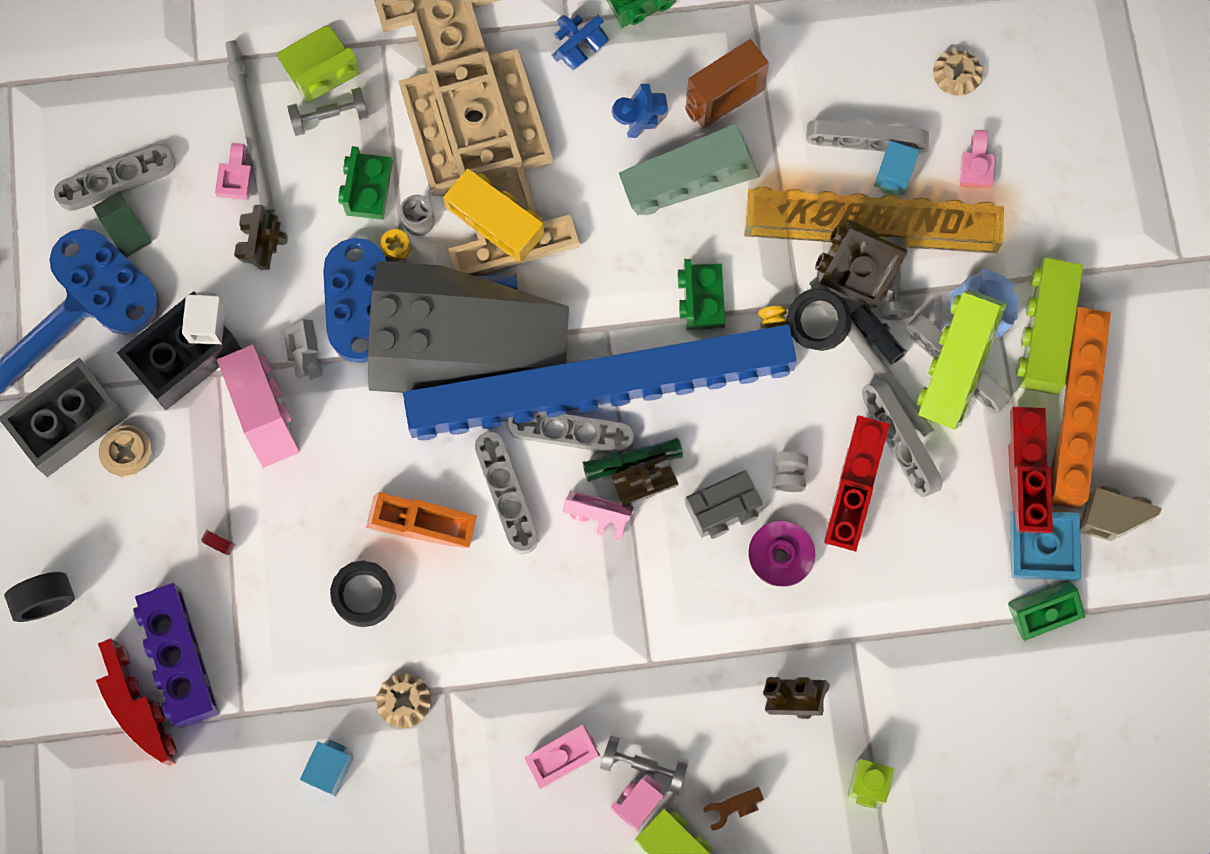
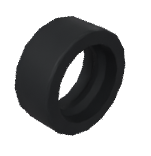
[787,288,852,351]
[330,560,396,627]
[4,572,75,622]

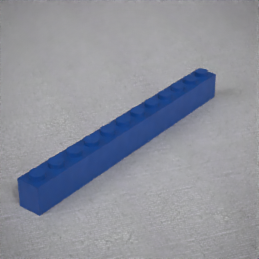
[403,325,797,440]

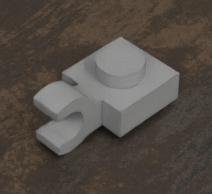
[283,319,322,380]

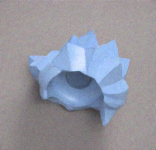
[950,268,1019,338]

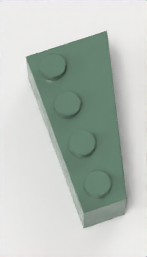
[619,123,759,216]

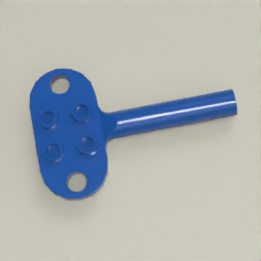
[0,229,159,394]
[323,238,518,363]

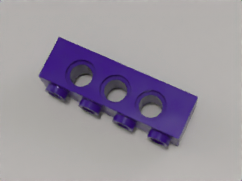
[133,583,220,728]

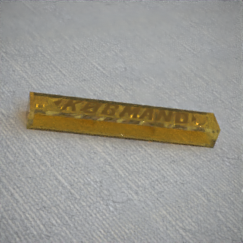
[744,187,1004,254]

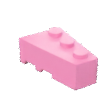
[217,345,299,468]

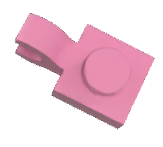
[959,130,995,189]
[215,143,253,200]

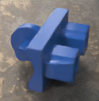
[551,14,609,71]
[611,84,668,138]

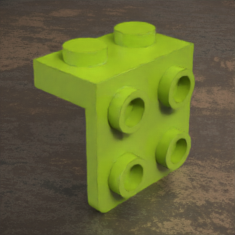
[277,26,361,104]

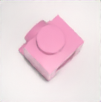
[610,774,664,831]

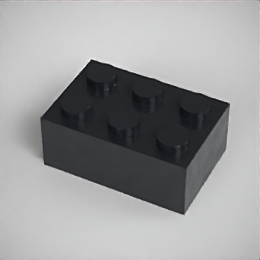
[116,291,242,411]

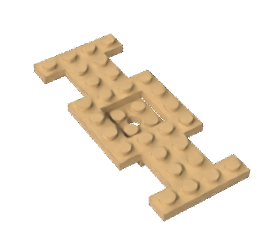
[374,0,580,276]

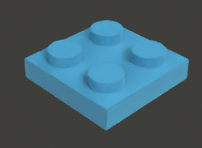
[1010,510,1081,581]

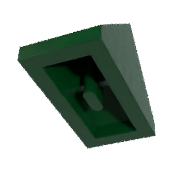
[93,191,152,258]

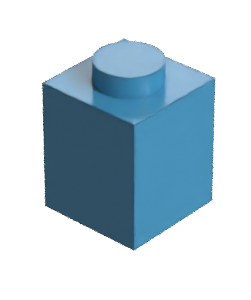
[874,140,920,196]
[300,739,353,797]

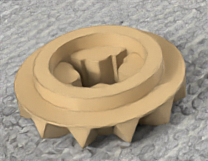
[933,48,983,96]
[99,425,153,478]
[376,673,431,728]

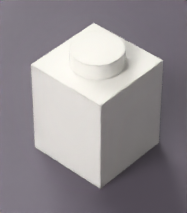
[182,291,226,345]

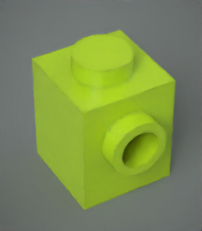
[847,759,894,809]

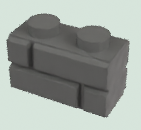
[685,470,763,539]

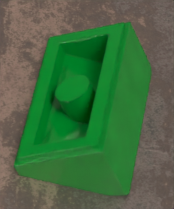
[1008,581,1085,641]

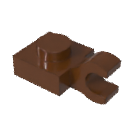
[703,787,764,831]

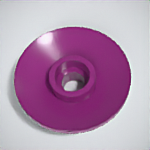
[748,521,815,587]

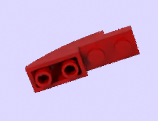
[1008,407,1053,533]
[824,415,890,552]
[96,638,177,766]

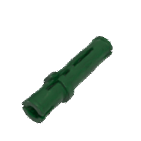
[582,437,683,482]

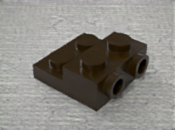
[815,219,907,308]

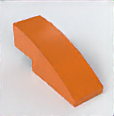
[366,492,477,548]

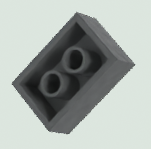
[0,358,127,477]

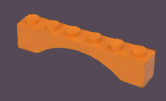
[1051,307,1111,509]

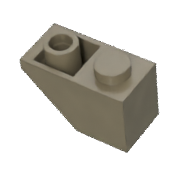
[1080,486,1162,542]

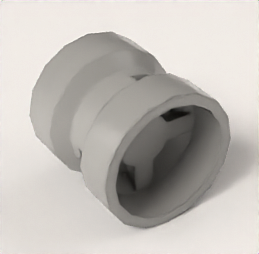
[400,194,435,236]
[773,452,808,492]

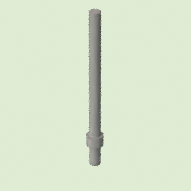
[225,40,275,214]
[809,277,934,438]

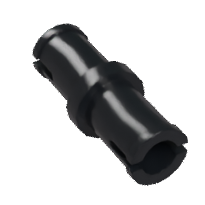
[851,303,907,365]

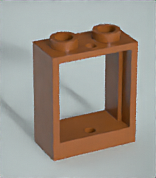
[685,39,769,129]

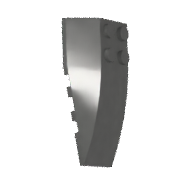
[368,261,569,393]

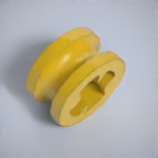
[381,229,411,261]
[758,306,787,329]

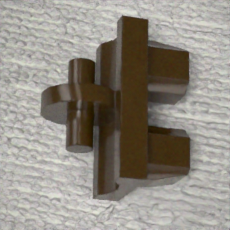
[234,205,288,270]
[611,454,679,507]
[763,677,830,719]

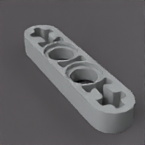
[806,120,929,154]
[54,145,175,211]
[906,315,1010,414]
[862,380,942,497]
[508,411,634,453]
[475,432,538,554]

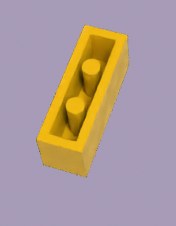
[443,168,544,263]

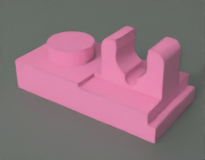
[563,490,634,539]
[525,725,600,789]

